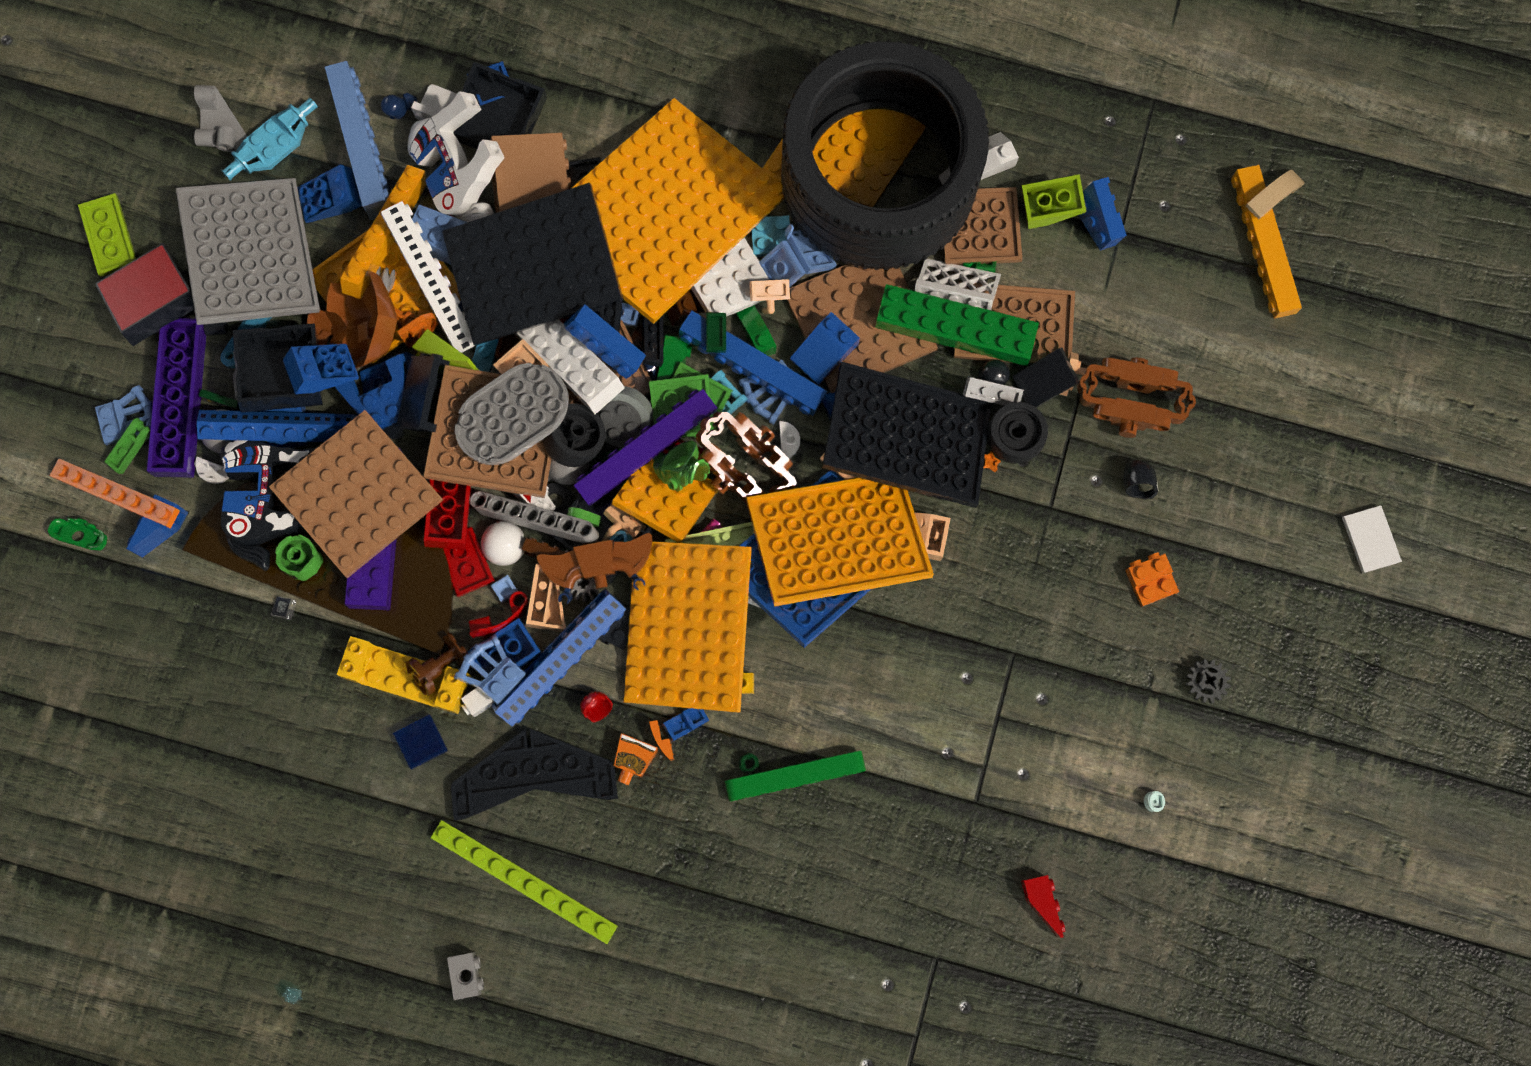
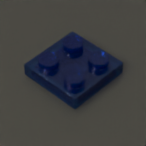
[393,714,449,770]

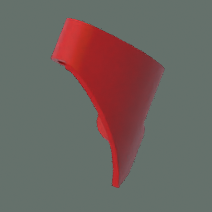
[469,591,529,640]

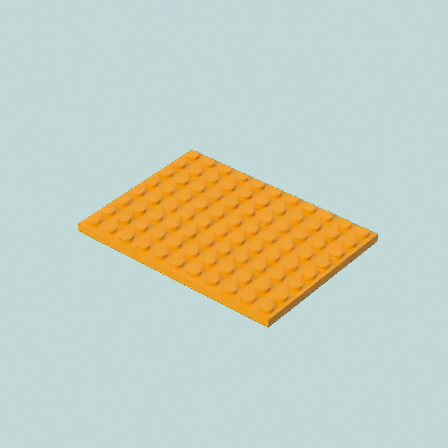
[572,98,785,324]

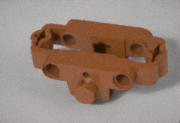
[1077,357,1196,438]

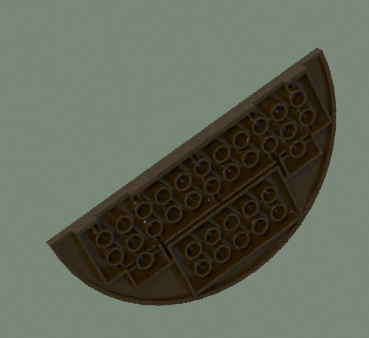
[182,469,453,655]

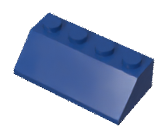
[564,304,646,379]

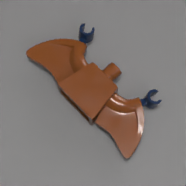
[537,533,652,604]

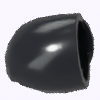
[1123,459,1158,500]

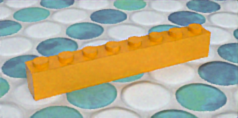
[340,165,426,299]
[1231,165,1302,319]

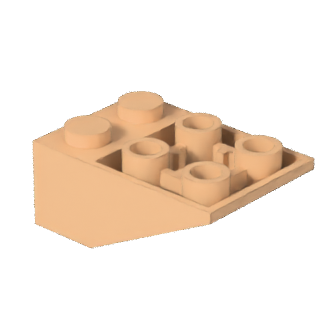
[914,512,951,561]

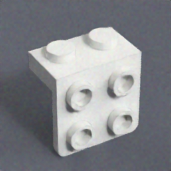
[411,84,457,120]

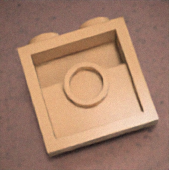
[493,339,550,375]

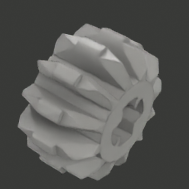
[570,577,600,602]

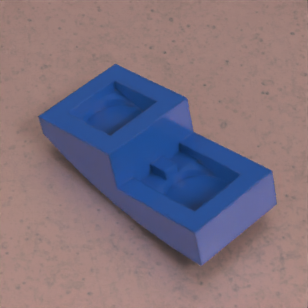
[662,708,709,742]

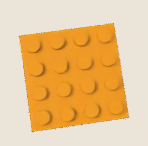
[612,452,720,543]

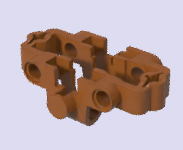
[696,411,796,504]

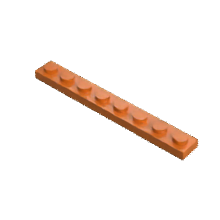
[49,459,180,529]

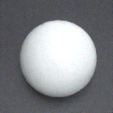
[481,521,525,566]

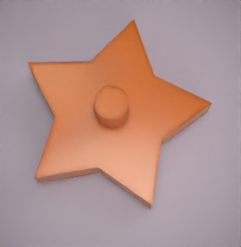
[983,451,1001,472]

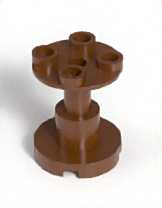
[404,633,469,696]

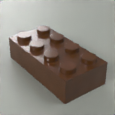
[522,537,570,558]

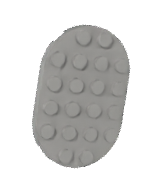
[455,363,569,465]

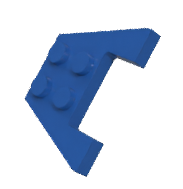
[335,354,407,430]

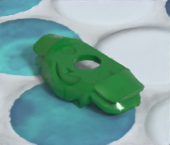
[48,518,107,551]

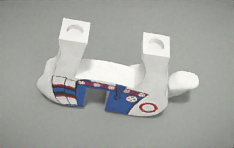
[407,91,505,222]

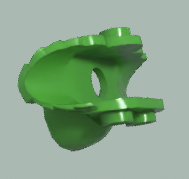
[653,441,710,492]

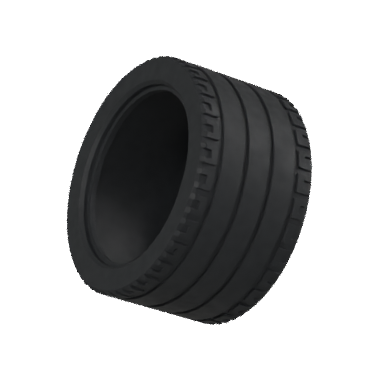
[781,40,989,270]

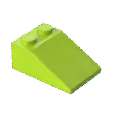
[1022,174,1086,229]
[412,329,479,374]

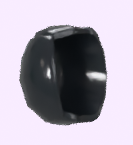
[978,359,1010,385]

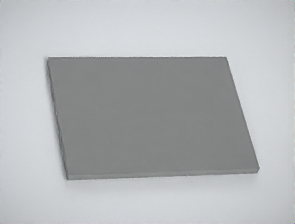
[176,178,320,325]

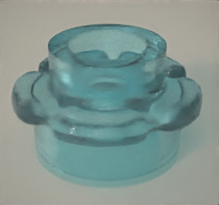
[282,987,303,1004]

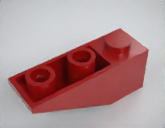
[1021,875,1065,938]

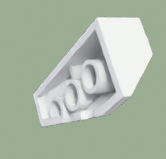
[939,132,1019,185]

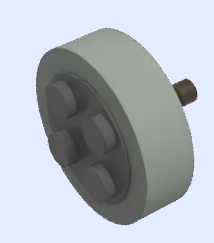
[597,386,653,447]

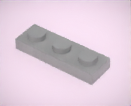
[963,376,1024,406]

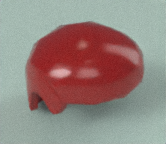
[580,691,613,722]

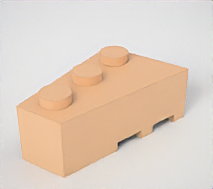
[525,564,566,632]

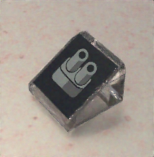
[271,596,296,620]

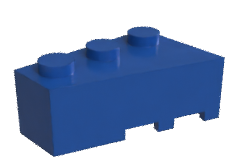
[1079,177,1127,251]

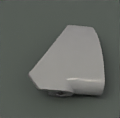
[194,85,248,152]

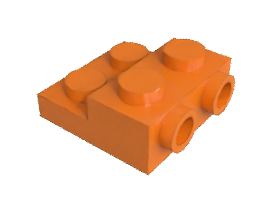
[1125,552,1179,607]

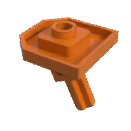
[394,307,439,349]

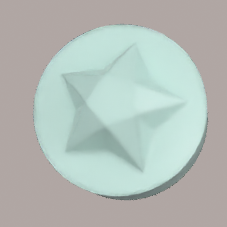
[1144,791,1165,812]

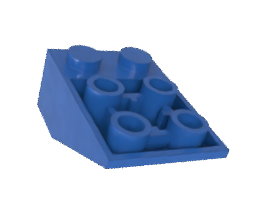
[297,164,362,223]
[283,344,359,394]
[126,494,188,557]

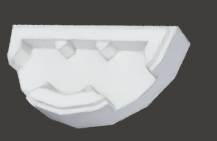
[779,421,800,459]
[195,457,229,484]

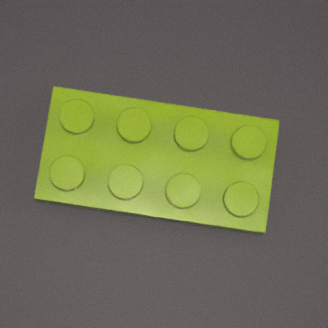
[78,193,136,277]

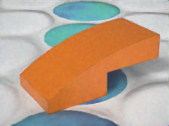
[649,720,674,761]

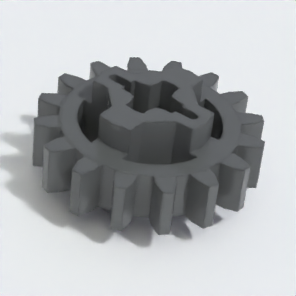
[1185,659,1231,704]

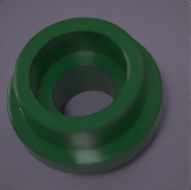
[739,753,759,774]

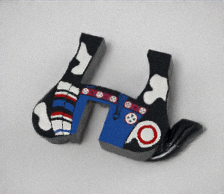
[220,440,317,571]

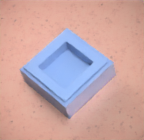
[491,575,518,603]

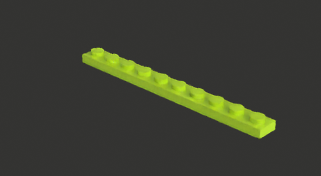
[431,820,618,944]

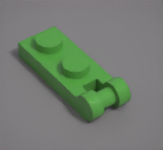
[104,418,151,474]

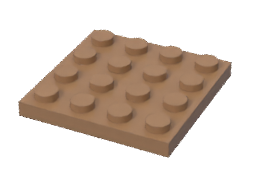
[943,187,1023,265]

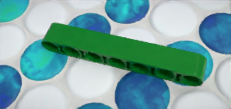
[724,751,866,802]

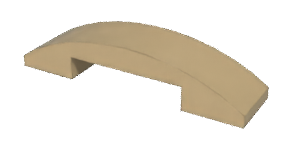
[1245,170,1305,220]

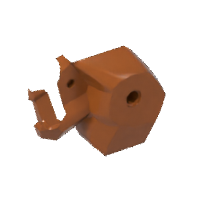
[307,271,397,369]

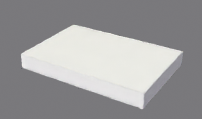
[1342,506,1402,574]

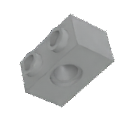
[447,952,484,1000]

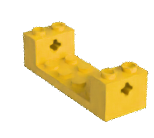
[337,636,471,714]

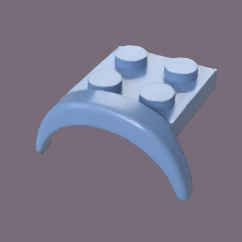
[784,224,837,274]

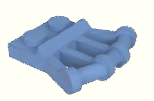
[739,360,788,425]
[95,385,153,445]
[454,634,526,705]

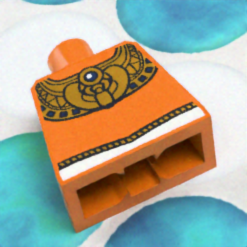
[614,733,658,786]

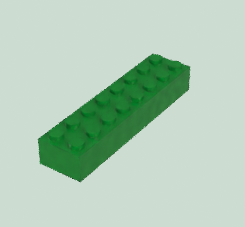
[875,284,1039,366]

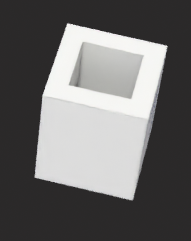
[461,687,494,717]

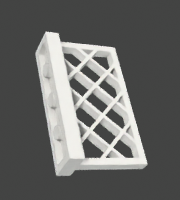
[915,259,1001,310]

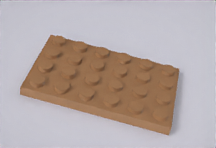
[953,282,1075,364]

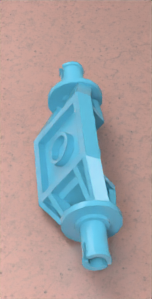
[222,98,318,180]

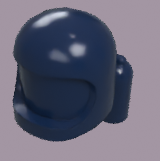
[381,93,417,120]

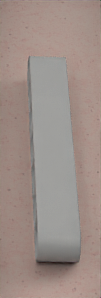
[470,491,599,545]

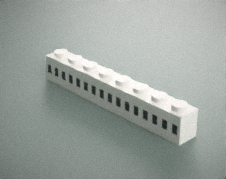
[381,201,475,353]

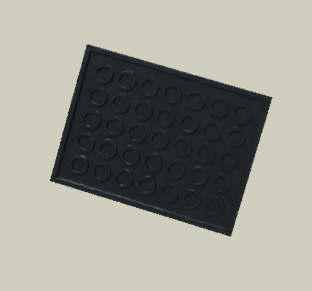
[442,183,624,346]
[822,362,991,508]

